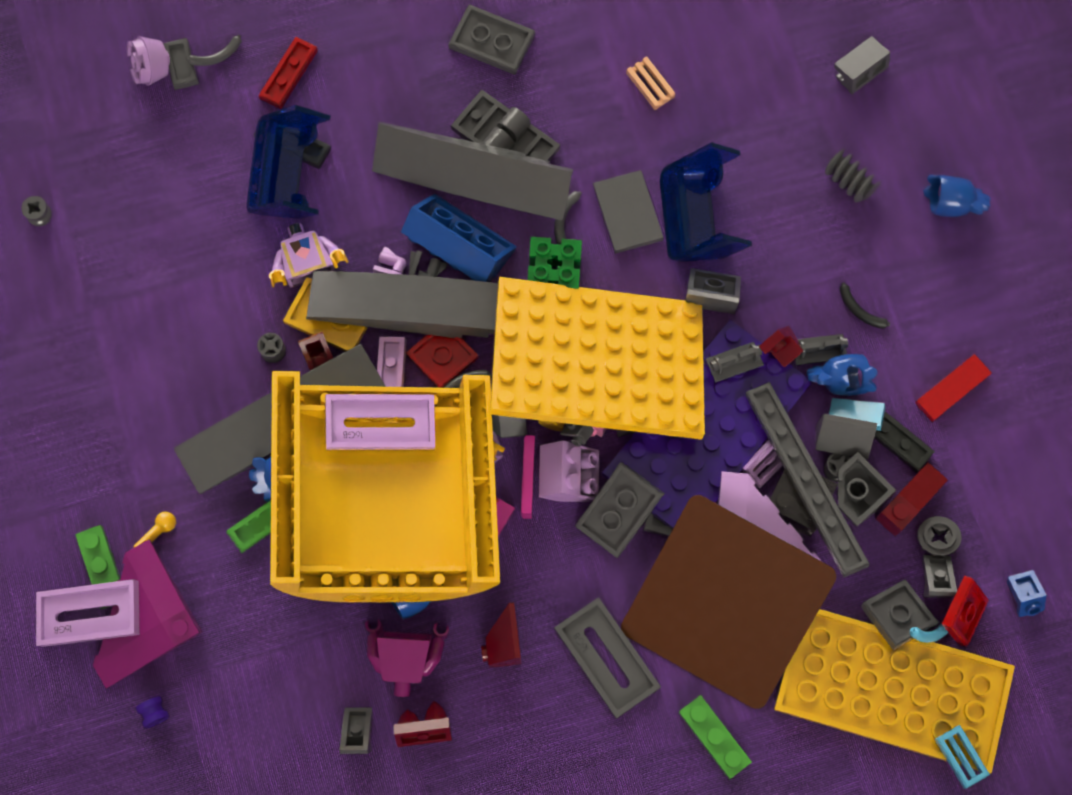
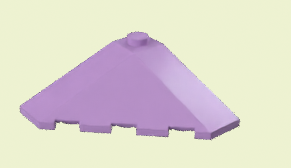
[718,471,821,561]

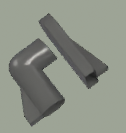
[408,250,447,277]

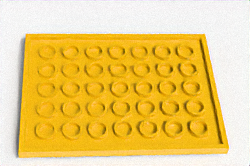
[490,277,705,440]

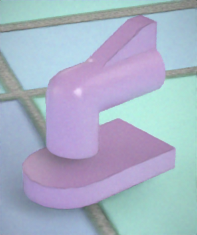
[373,247,407,275]

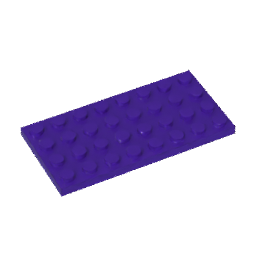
[602,319,812,530]

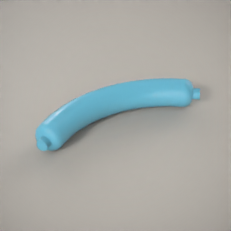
[910,623,948,643]

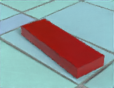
[259,37,318,109]
[915,354,992,422]

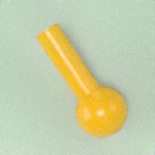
[133,511,176,548]

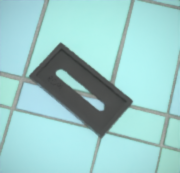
[554,597,661,719]

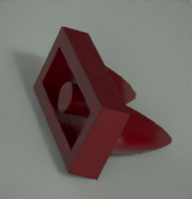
[394,701,452,747]

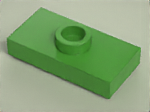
[226,500,271,554]

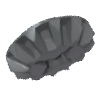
[917,516,961,558]

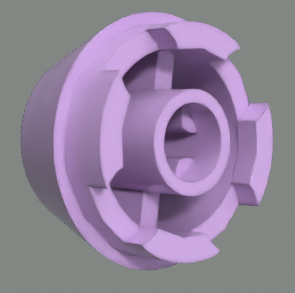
[127,36,170,86]

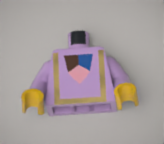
[269,223,349,288]

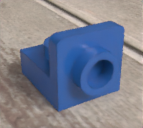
[1007,570,1047,617]

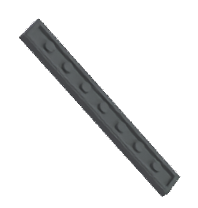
[745,382,869,578]

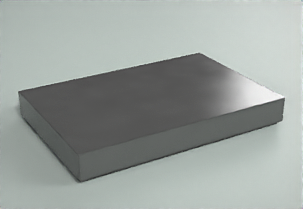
[448,4,535,75]
[593,170,664,254]
[575,462,665,558]

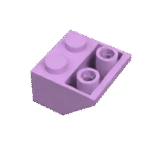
[539,440,599,502]

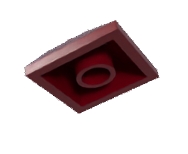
[481,602,522,668]

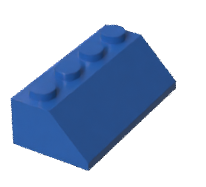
[401,194,517,282]

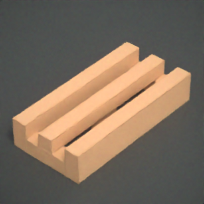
[626,56,675,110]

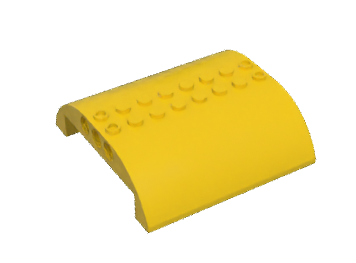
[270,371,500,602]

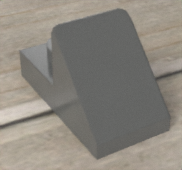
[922,555,957,598]
[340,707,373,754]

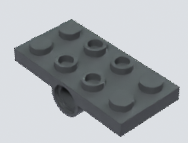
[451,90,560,161]

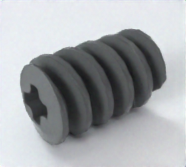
[825,148,882,203]

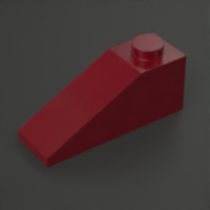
[875,462,948,537]

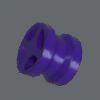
[135,696,170,729]

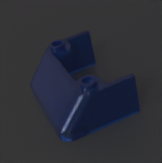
[246,105,331,219]
[660,142,752,262]

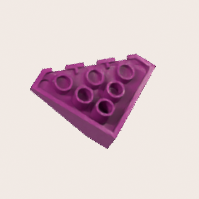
[93,539,203,689]

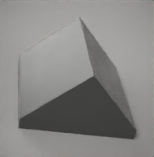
[685,268,741,315]
[815,414,877,459]

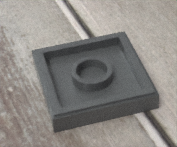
[861,579,938,650]

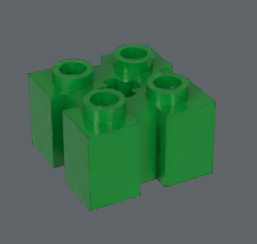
[527,237,582,289]

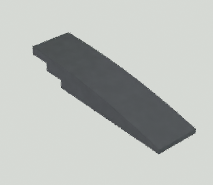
[372,122,573,220]
[306,271,498,338]
[173,344,386,494]

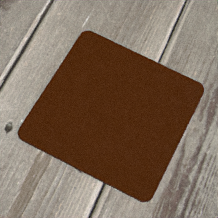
[621,495,836,709]

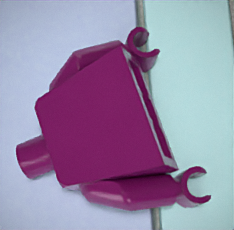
[365,619,449,697]

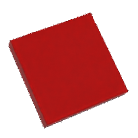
[406,335,479,388]
[942,576,989,647]

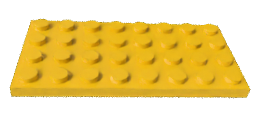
[774,609,1015,774]

